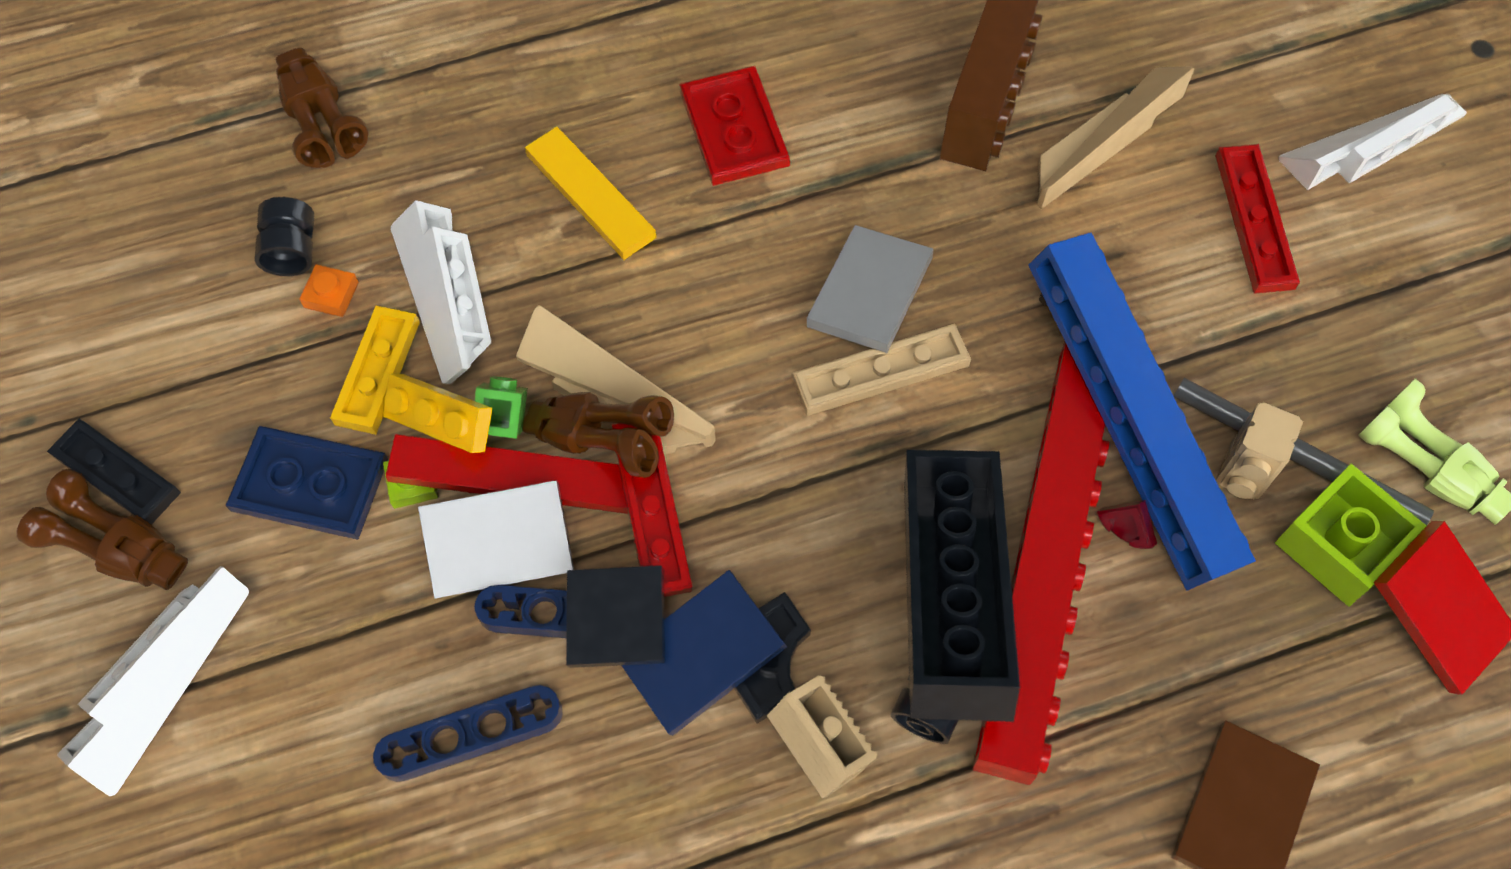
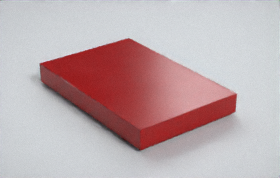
[680,66,790,186]
[1374,521,1511,695]

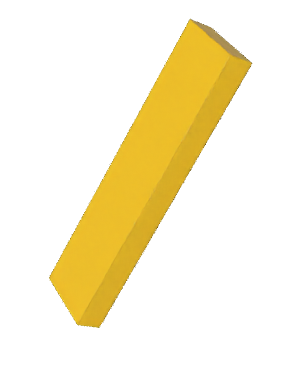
[525,127,657,260]

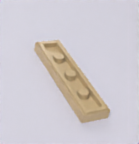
[793,324,971,416]

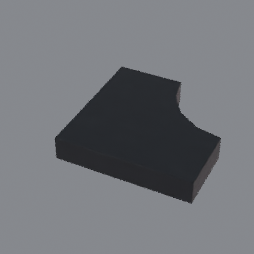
[734,592,811,724]

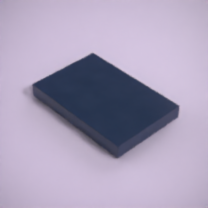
[226,426,388,540]
[621,570,787,736]

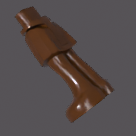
[276,48,368,168]
[523,392,674,478]
[17,469,188,590]

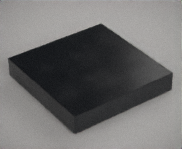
[566,565,665,668]

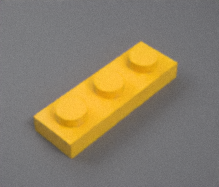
[330,305,420,435]
[383,374,493,453]

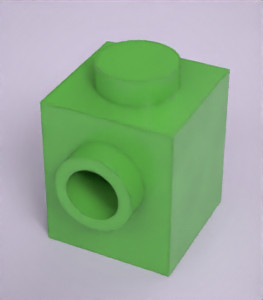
[475,376,528,439]

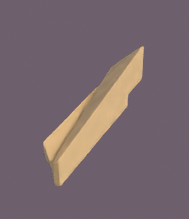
[1037,66,1194,209]
[516,305,716,455]

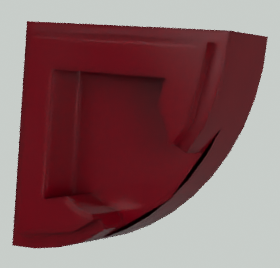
[1097,500,1157,549]

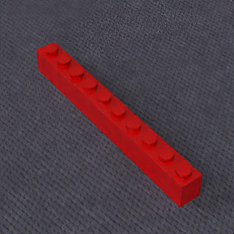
[972,342,1110,786]

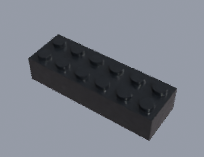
[904,450,1020,722]

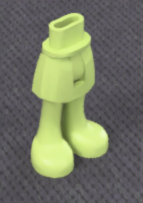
[1358,379,1511,525]

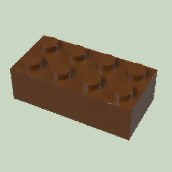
[939,0,1043,171]

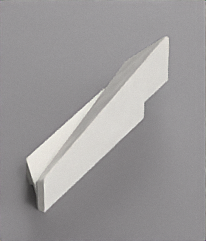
[1279,94,1467,190]
[391,200,491,384]
[57,566,249,796]

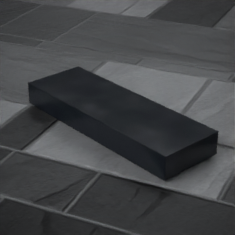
[47,418,181,525]

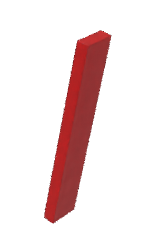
[385,434,628,514]

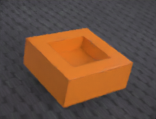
[299,264,359,317]

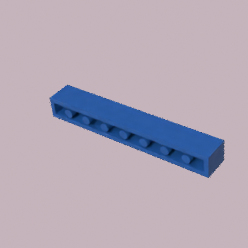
[1028,232,1256,591]

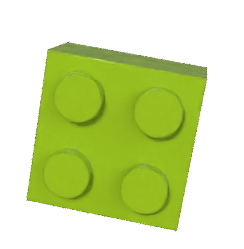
[1275,463,1427,607]

